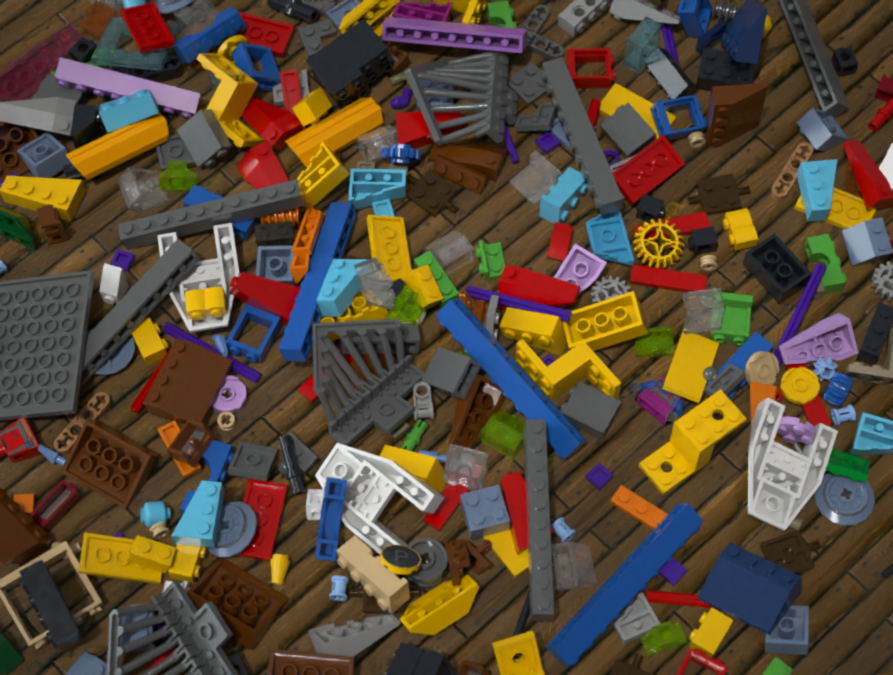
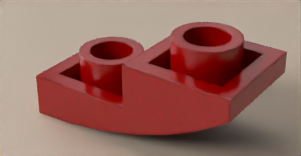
[546,222,573,262]

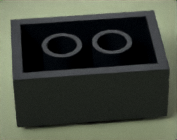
[696,48,755,91]
[743,233,812,304]

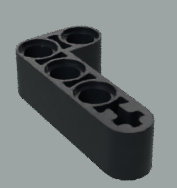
[110,54,184,83]

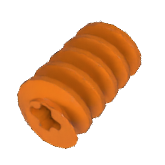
[261,207,300,228]

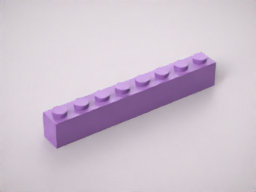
[382,17,527,53]
[54,57,202,119]

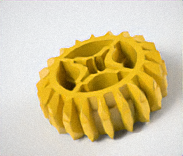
[633,218,684,268]

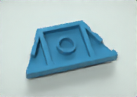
[585,210,634,266]

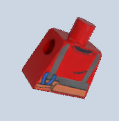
[0,418,42,463]

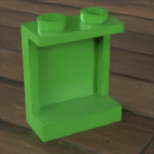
[709,291,753,346]

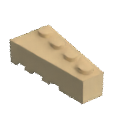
[336,536,410,614]

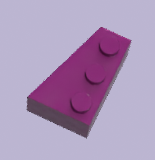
[392,2,453,22]

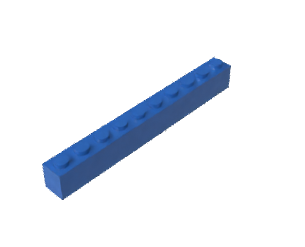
[279,202,357,362]
[436,298,587,459]
[546,503,703,666]

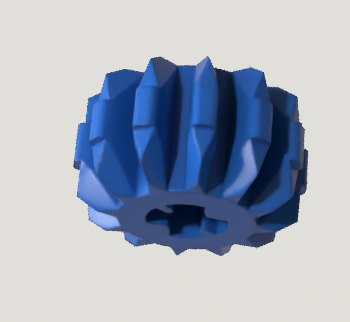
[824,372,853,407]

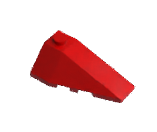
[241,96,303,152]
[236,141,302,209]
[843,141,893,209]
[498,265,580,310]

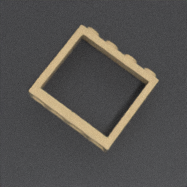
[0,541,104,650]

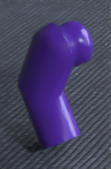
[390,88,412,109]

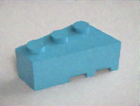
[99,88,159,133]
[796,159,837,222]
[539,167,588,224]
[348,168,407,210]
[316,259,374,317]
[850,412,893,455]
[171,481,225,548]

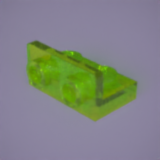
[634,326,675,358]

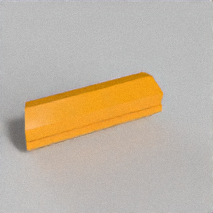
[285,97,383,168]
[66,112,169,180]

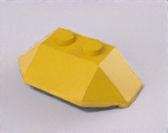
[339,0,400,37]
[400,575,479,635]

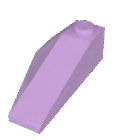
[548,244,607,309]
[779,313,858,364]

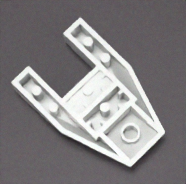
[157,223,240,333]
[748,398,838,531]
[315,443,445,554]

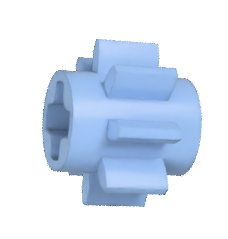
[813,357,838,381]

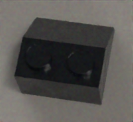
[71,105,105,149]

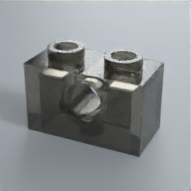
[254,221,295,249]

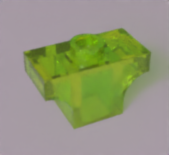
[158,161,197,190]
[385,285,425,325]
[640,621,687,657]

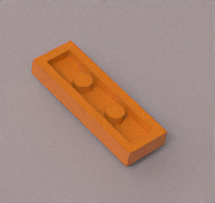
[157,420,202,479]
[610,485,668,530]

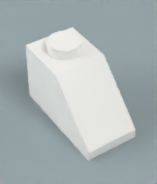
[99,263,129,305]

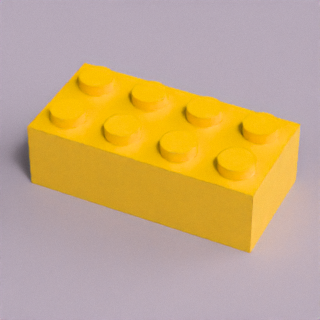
[562,291,648,351]

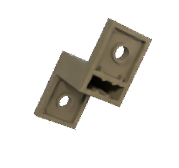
[843,327,893,386]

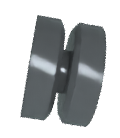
[405,538,448,590]

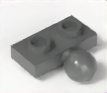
[703,364,746,396]
[278,432,320,475]

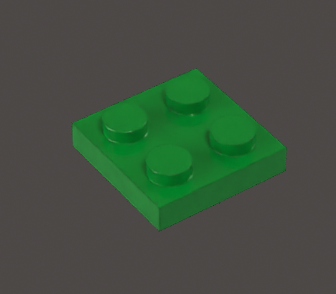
[826,448,870,483]

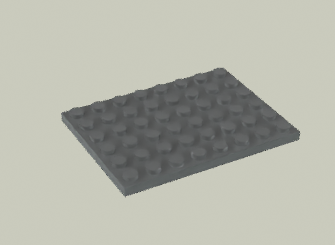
[0,270,94,421]

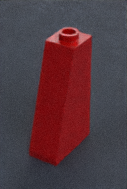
[396,111,465,149]
[228,272,300,326]
[499,471,555,555]

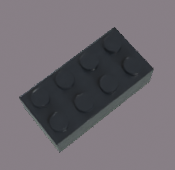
[18,559,85,652]

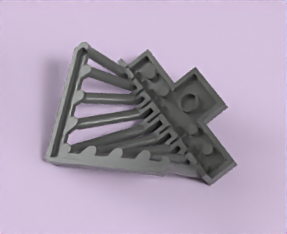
[405,50,518,146]
[312,319,425,446]
[107,581,238,675]

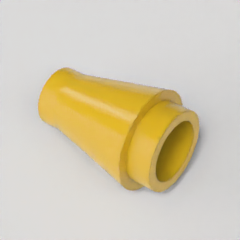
[270,554,290,585]

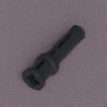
[278,435,308,496]

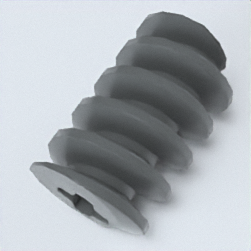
[711,0,743,23]

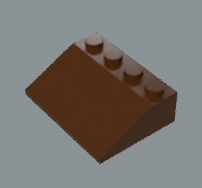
[704,83,768,146]
[0,122,38,182]
[142,338,233,424]
[61,419,160,509]
[0,488,52,567]
[187,558,289,650]
[267,649,355,675]

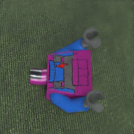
[627,378,684,426]

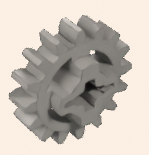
[871,261,893,301]
[590,276,630,304]

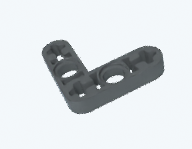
[521,5,564,60]

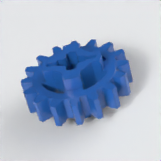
[381,144,421,164]

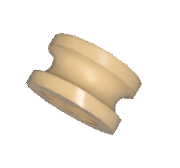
[688,132,706,148]
[700,255,718,271]
[217,412,236,431]
[150,522,170,540]

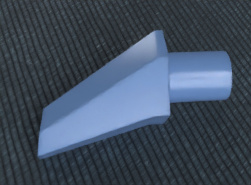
[212,334,228,357]
[38,445,67,466]
[418,450,448,463]

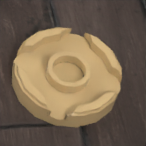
[745,351,779,385]

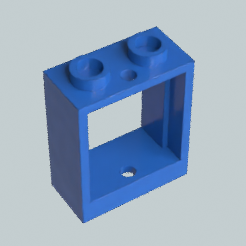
[677,0,713,37]
[232,42,281,92]
[650,95,706,141]
[226,304,282,363]

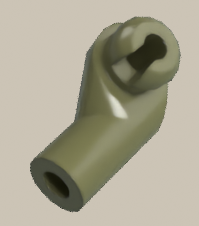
[389,72,410,86]

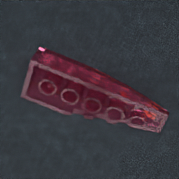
[0,22,81,102]

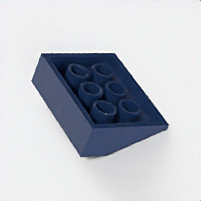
[721,0,768,64]
[697,543,802,635]

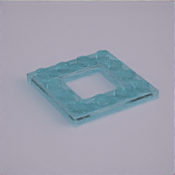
[91,17,180,71]

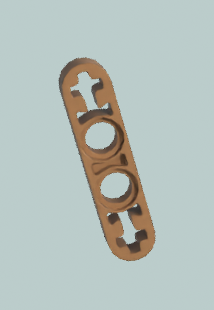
[770,142,813,201]
[54,392,111,455]

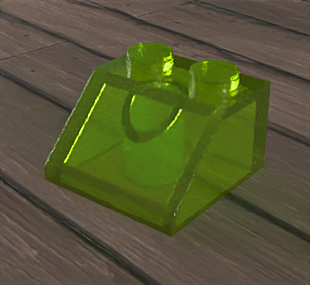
[481,409,525,460]

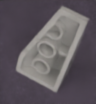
[609,0,682,24]
[0,97,76,136]
[308,614,400,657]

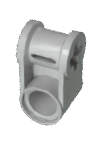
[413,382,434,421]

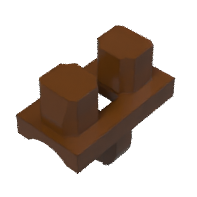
[464,539,495,575]

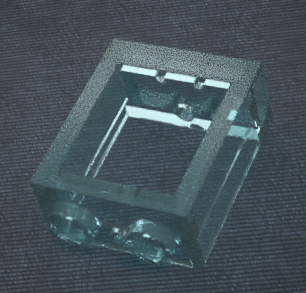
[624,16,661,74]

